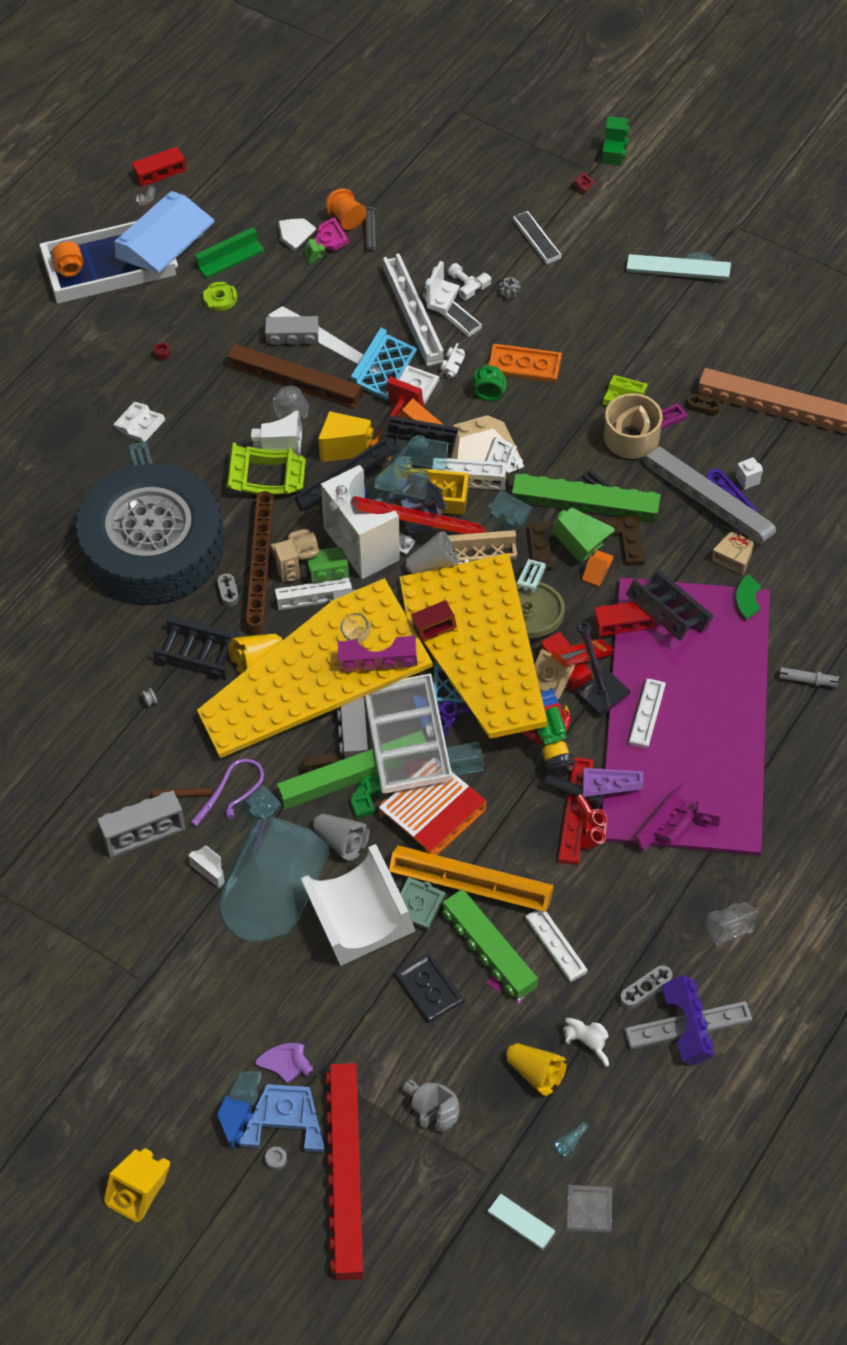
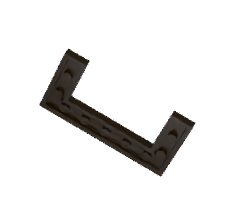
[528,516,645,572]

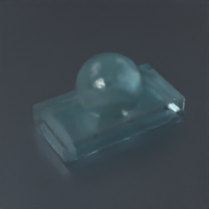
[230,1071,262,1105]

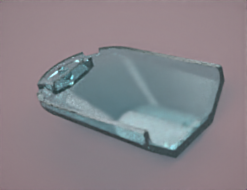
[220,817,330,942]

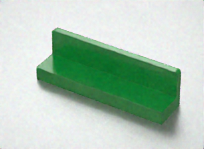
[195,227,264,278]

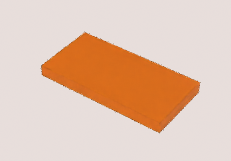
[489,344,562,383]

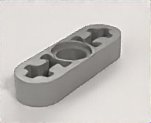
[620,966,672,1009]

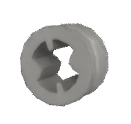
[141,688,158,707]

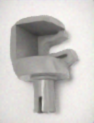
[403,1080,459,1132]

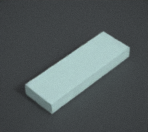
[488,1194,555,1251]

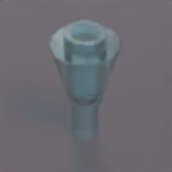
[555,1122,589,1156]

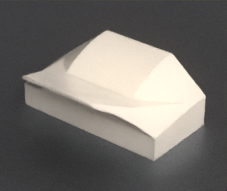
[188,846,225,888]

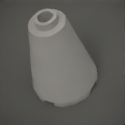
[405,531,459,574]
[313,814,369,861]

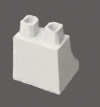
[251,410,302,456]

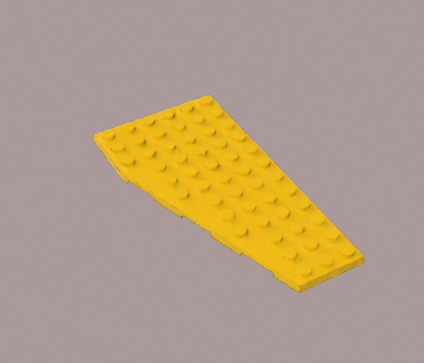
[400,553,548,739]
[197,578,433,758]

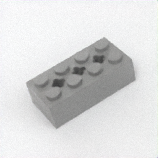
[98,790,186,858]

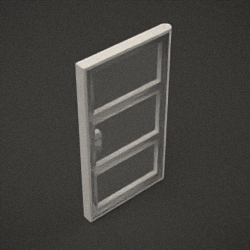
[365,674,453,793]

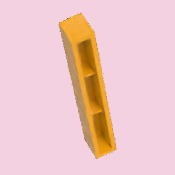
[389,846,554,912]

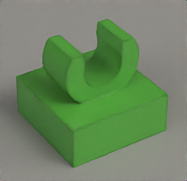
[304,239,325,264]

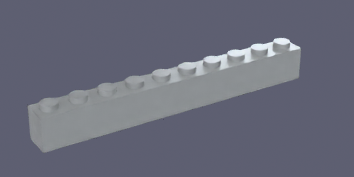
[330,589,368,759]

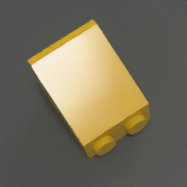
[319,411,373,462]

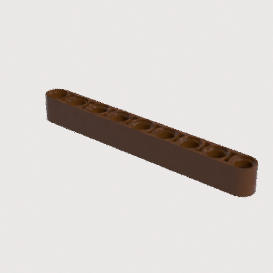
[246,491,274,636]

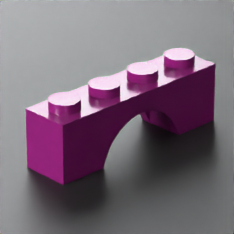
[338,636,418,672]

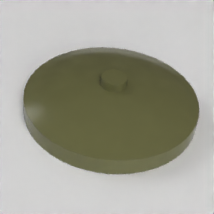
[515,580,565,638]

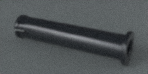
[544,774,605,808]

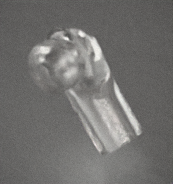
[136,186,156,206]
[328,485,348,511]

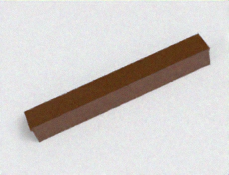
[227,344,362,409]

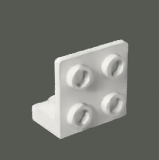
[425,261,460,314]

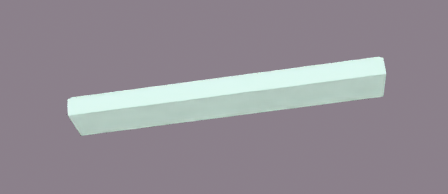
[627,254,731,280]

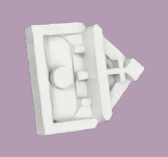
[278,219,317,251]
[485,436,524,473]

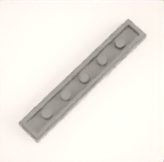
[625,1001,752,1050]

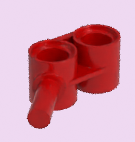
[575,794,607,851]

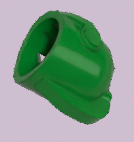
[472,365,507,402]

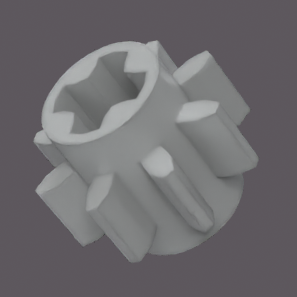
[499,277,521,299]

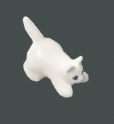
[563,1018,609,1067]

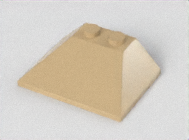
[452,415,523,463]

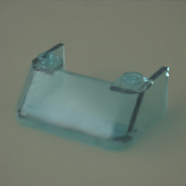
[374,435,448,499]

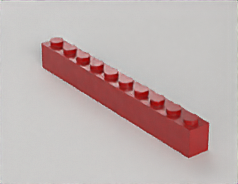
[327,1063,363,1281]

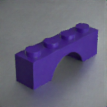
[662,975,714,1066]

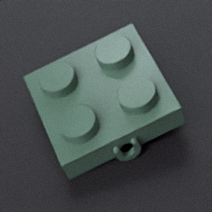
[400,877,446,930]

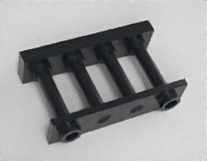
[626,570,714,641]
[153,615,241,680]

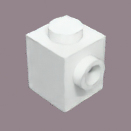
[735,457,763,490]

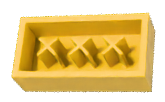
[392,466,469,515]

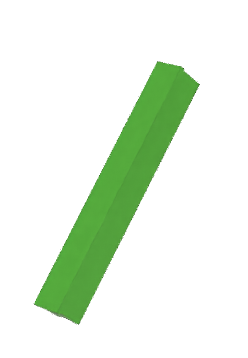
[277,731,430,810]

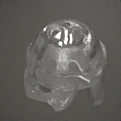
[273,386,309,419]

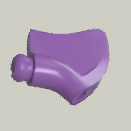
[256,1043,313,1084]

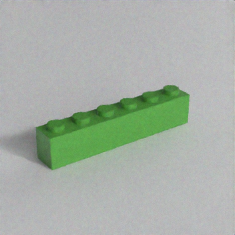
[442,889,538,1001]

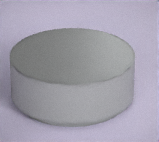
[265,1147,287,1170]

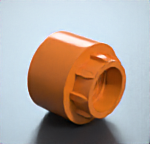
[51,242,84,277]

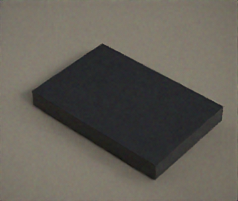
[395,952,464,1023]

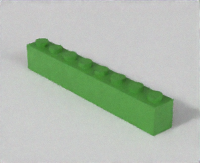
[512,474,661,522]

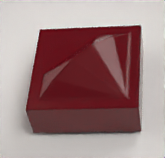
[572,171,595,195]

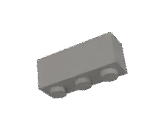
[265,316,319,345]

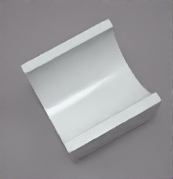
[321,465,400,579]
[301,844,415,966]

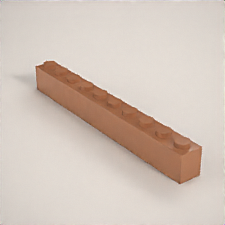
[698,368,847,434]

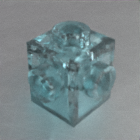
[246,785,282,821]

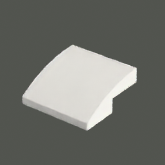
[113,402,165,443]

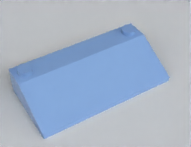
[114,191,214,273]

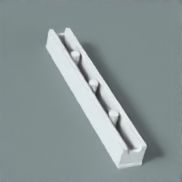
[383,254,444,367]

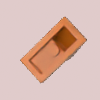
[582,550,614,588]

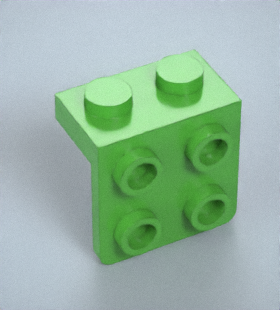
[307,547,349,583]

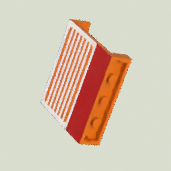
[379,758,486,855]

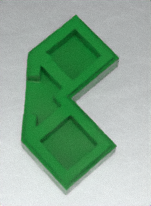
[350,773,383,819]

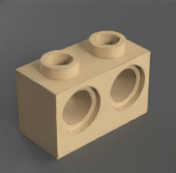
[274,539,300,583]

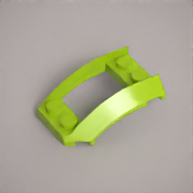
[225,442,306,495]

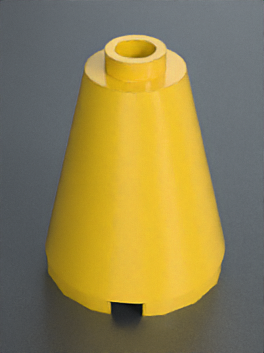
[228,634,283,674]
[506,1043,567,1096]

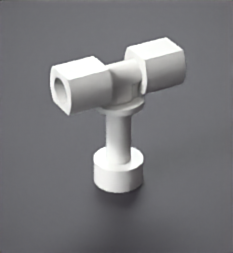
[448,263,491,300]

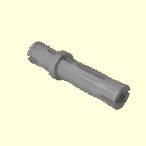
[779,667,839,688]

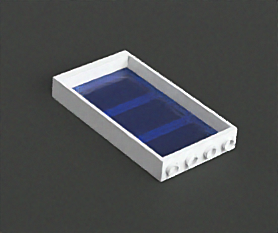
[40,221,178,303]

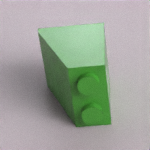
[551,508,615,564]

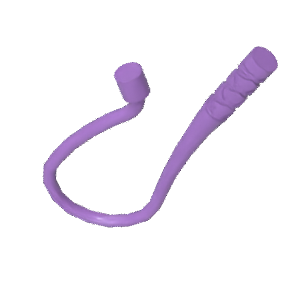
[190,758,264,827]

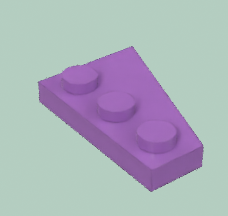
[583,768,643,797]

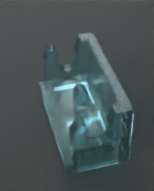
[446,742,484,775]

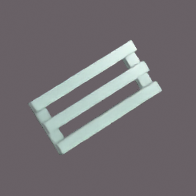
[517,559,546,592]

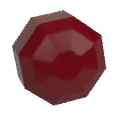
[153,342,171,360]

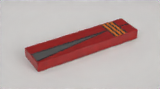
[551,639,614,667]

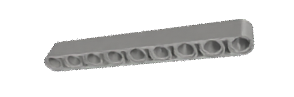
[643,446,776,544]

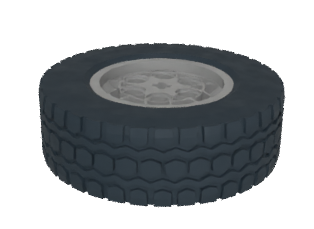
[76,463,224,605]

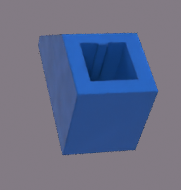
[218,1095,253,1150]

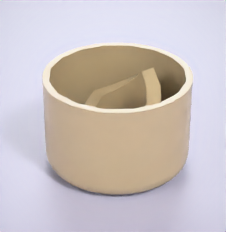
[604,393,662,459]

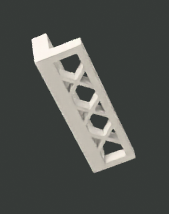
[432,457,507,490]
[275,578,352,610]

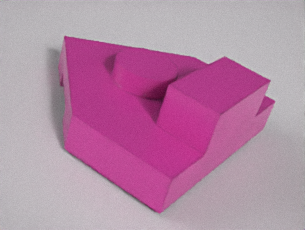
[315,217,350,251]

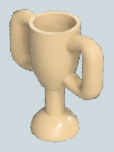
[270,529,319,560]

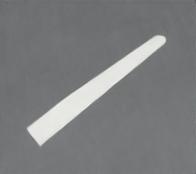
[268,306,380,373]

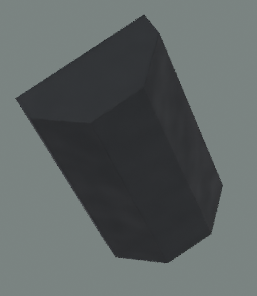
[380,415,459,461]

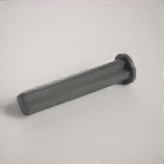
[365,207,377,251]

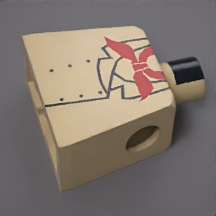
[711,532,754,576]

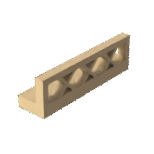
[449,530,517,563]

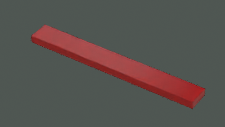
[351,496,487,534]

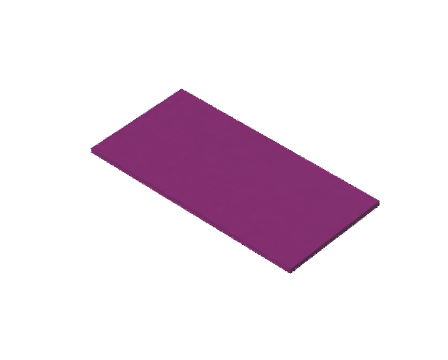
[602,578,770,856]

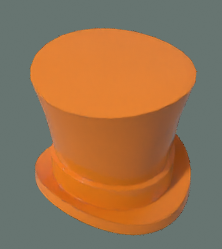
[326,189,367,230]

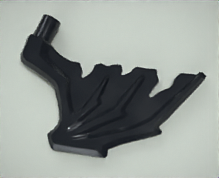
[382,474,447,511]

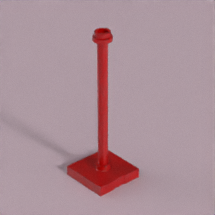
[364,377,424,478]

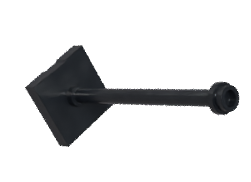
[576,621,631,717]

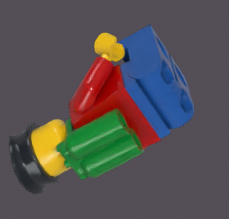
[521,688,576,778]

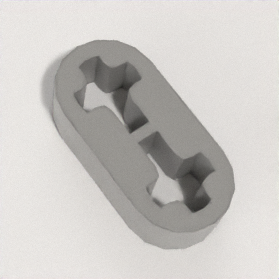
[218,573,239,607]

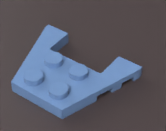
[239,1084,324,1153]

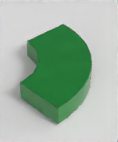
[736,574,761,621]

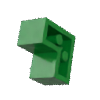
[602,116,630,166]

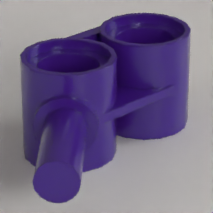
[431,700,472,739]

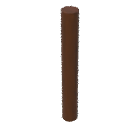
[152,788,213,798]

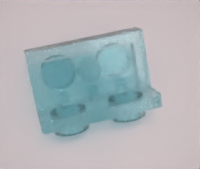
[488,490,533,527]

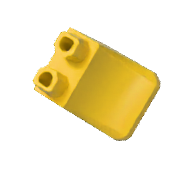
[104,1148,170,1222]

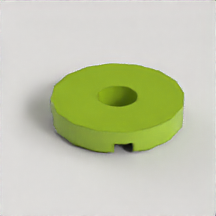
[203,282,237,311]

